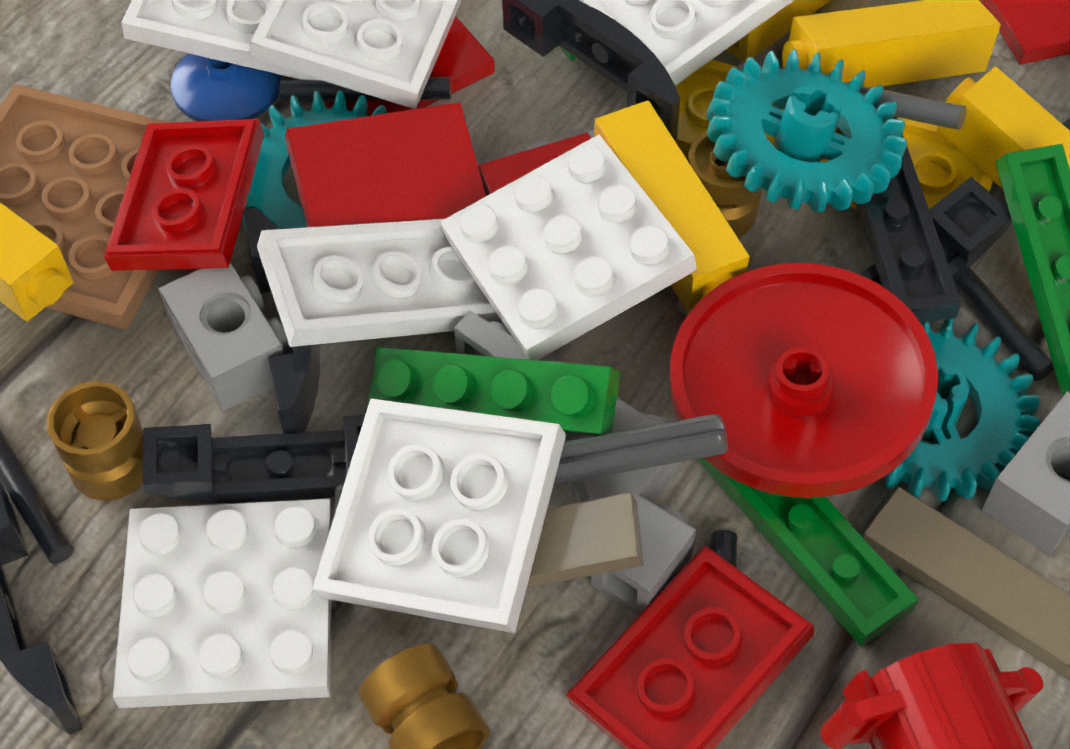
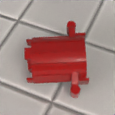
[820,642,1044,749]

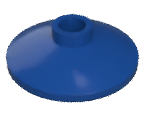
[171,54,282,121]

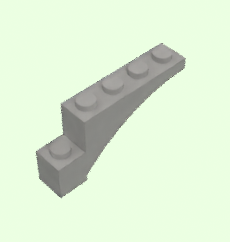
[454,310,696,616]

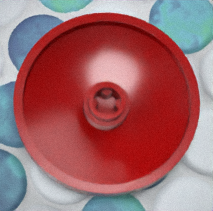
[670,263,938,498]

